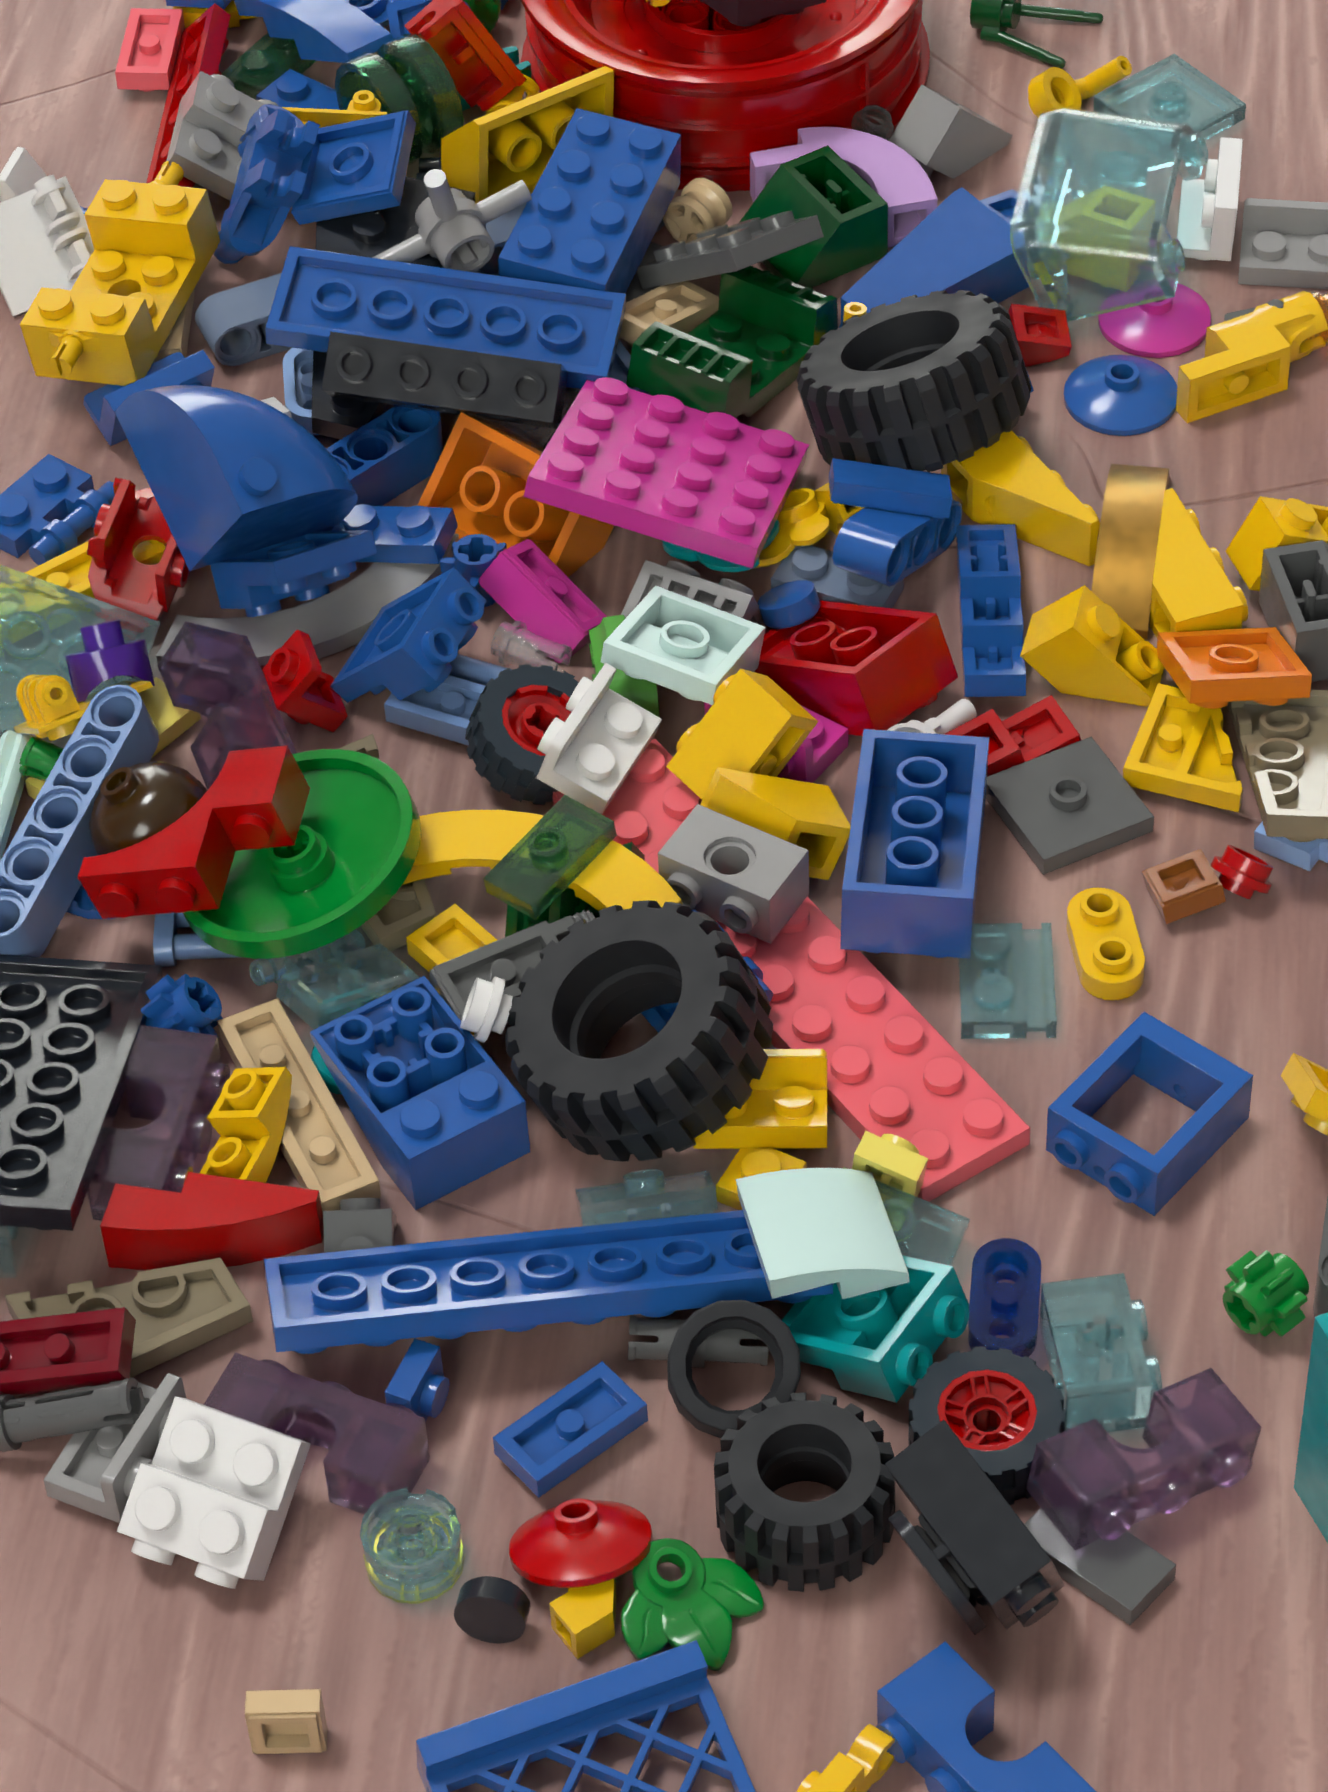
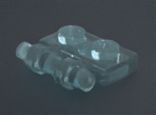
[249,930,420,1029]

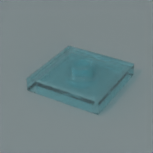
[1093,54,1246,162]

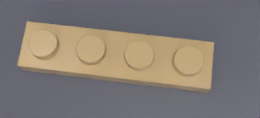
[217,998,381,1212]

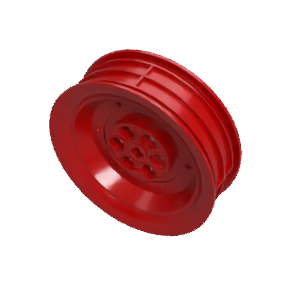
[520,0,930,192]

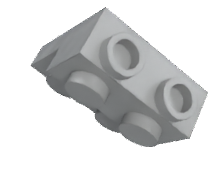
[166,71,278,201]

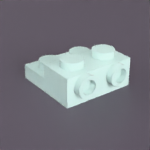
[601,585,766,705]

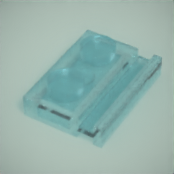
[958,923,1057,1039]

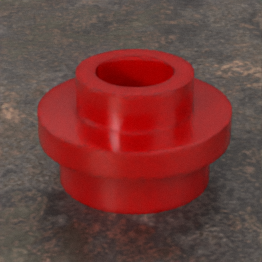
[1210,845,1274,899]

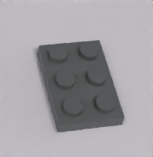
[636,210,824,289]

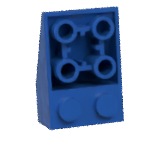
[310,976,531,1210]

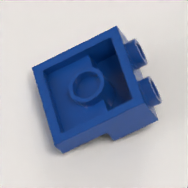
[210,530,377,617]
[330,567,487,703]

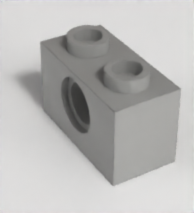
[658,804,809,944]

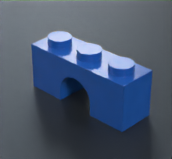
[876,1641,1096,1792]

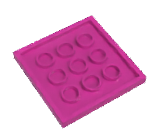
[523,377,809,569]

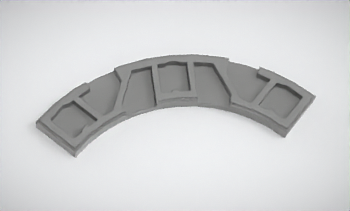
[156,533,459,675]

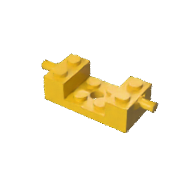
[20,161,220,386]

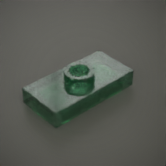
[483,795,617,920]

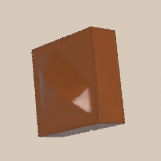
[1142,849,1226,924]

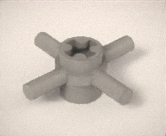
[372,169,532,273]

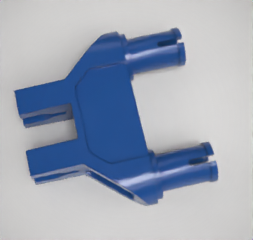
[213,104,320,265]

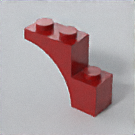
[78,745,310,919]

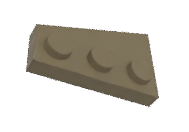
[5,1258,253,1392]

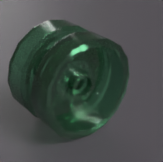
[335,34,464,166]

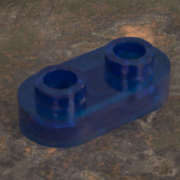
[968,1238,1042,1357]

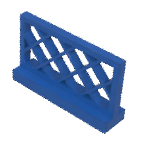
[416,1640,756,1792]

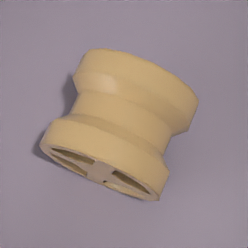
[663,178,732,243]

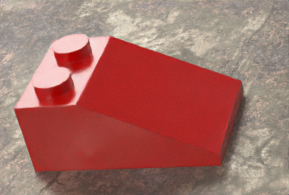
[754,600,958,736]

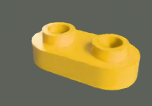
[1066,887,1145,1000]

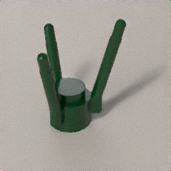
[970,0,1104,69]

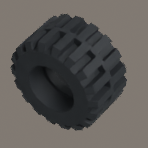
[714,1392,895,1592]

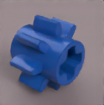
[440,534,507,607]
[141,974,223,1056]

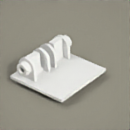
[0,175,94,317]

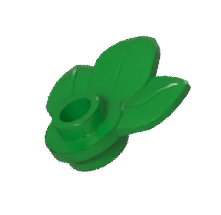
[621,1538,764,1671]

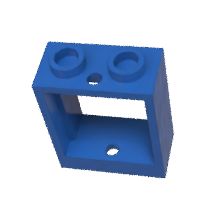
[1046,1012,1253,1216]

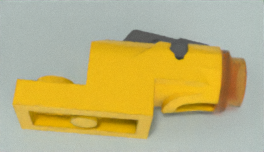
[1176,291,1328,423]

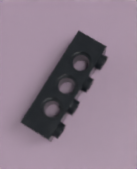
[322,331,568,429]

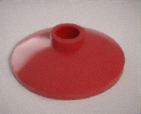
[509,1498,653,1588]

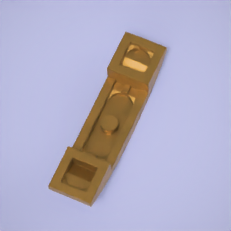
[1091,464,1170,639]

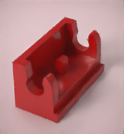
[404,0,527,111]

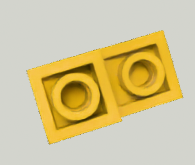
[200,1067,292,1183]

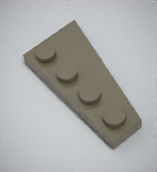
[1228,690,1328,842]

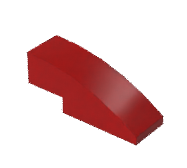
[100,1172,324,1271]

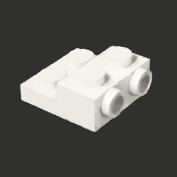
[117,1396,311,1589]

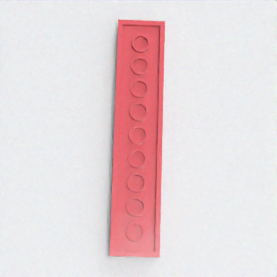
[553,739,1030,1206]

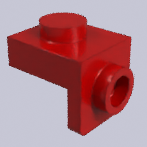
[262,630,348,733]

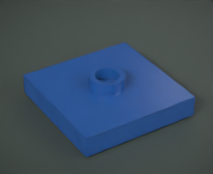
[291,110,416,225]

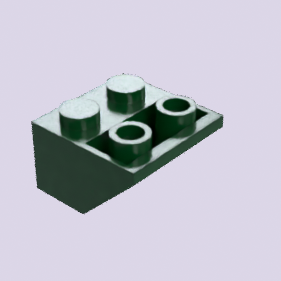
[739,145,888,288]

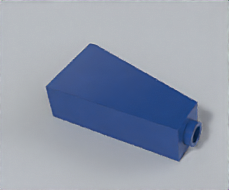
[839,187,1034,328]

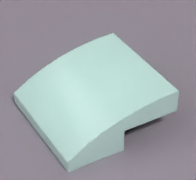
[736,1168,910,1299]

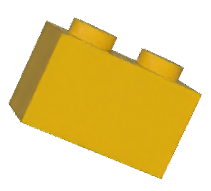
[666,668,818,800]

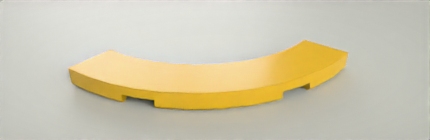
[402,810,683,911]

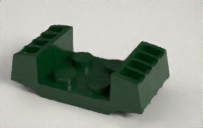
[626,266,838,418]

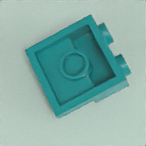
[782,1255,970,1403]

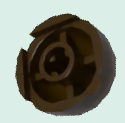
[89,761,208,855]

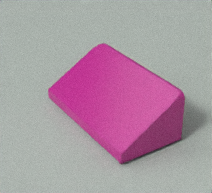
[479,539,607,663]

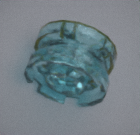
[360,1487,465,1604]

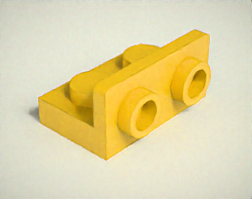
[693,1049,828,1149]

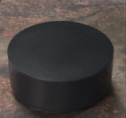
[454,1576,531,1644]

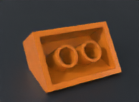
[417,412,614,577]

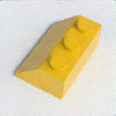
[441,66,614,203]

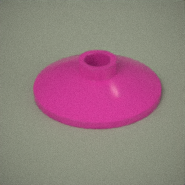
[1098,279,1211,358]

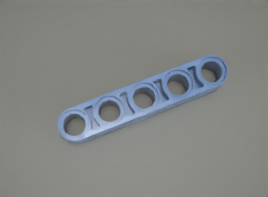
[0,685,159,957]

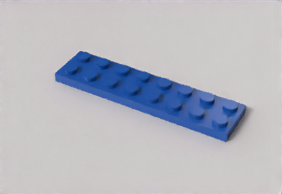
[264,1210,833,1354]

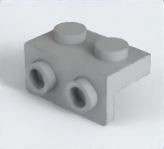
[43,1373,186,1523]

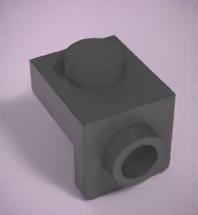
[323,1198,397,1253]

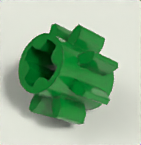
[1222,1250,1309,1337]

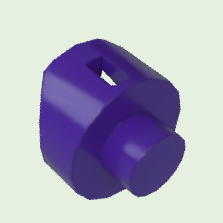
[65,619,155,702]

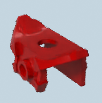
[87,477,190,642]

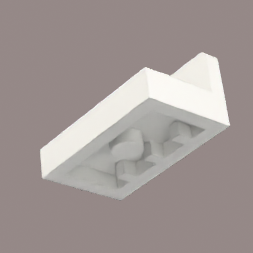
[1176,137,1243,261]
[537,663,662,815]

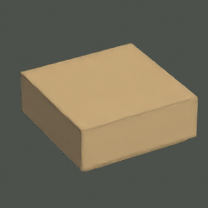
[245,1689,328,1754]

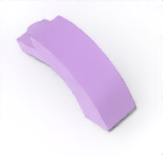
[750,127,938,247]

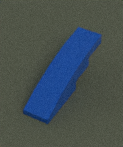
[234,0,394,64]
[956,524,1026,697]

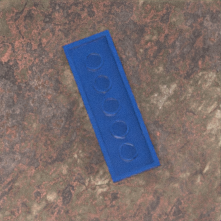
[265,246,626,389]

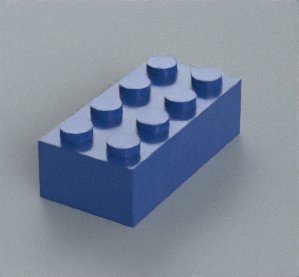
[498,108,681,294]
[840,729,989,959]

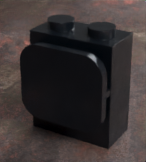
[885,1420,1065,1635]

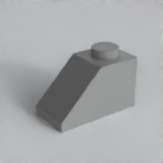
[889,84,1013,179]

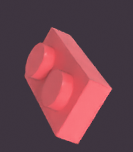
[115,8,185,92]

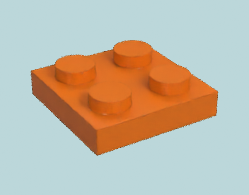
[1157,627,1312,709]

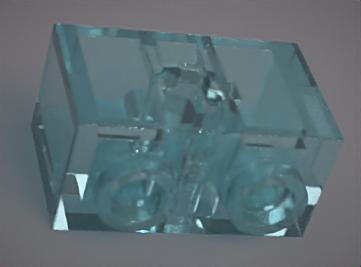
[1040,1273,1162,1438]

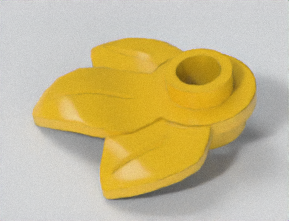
[755,488,830,568]

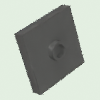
[986,736,1154,875]

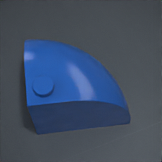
[115,385,358,571]

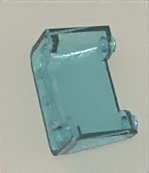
[1010,108,1208,322]

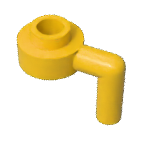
[1028,56,1132,125]

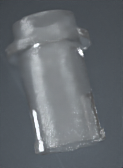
[491,620,572,673]

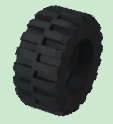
[797,290,1032,472]
[505,900,773,1162]

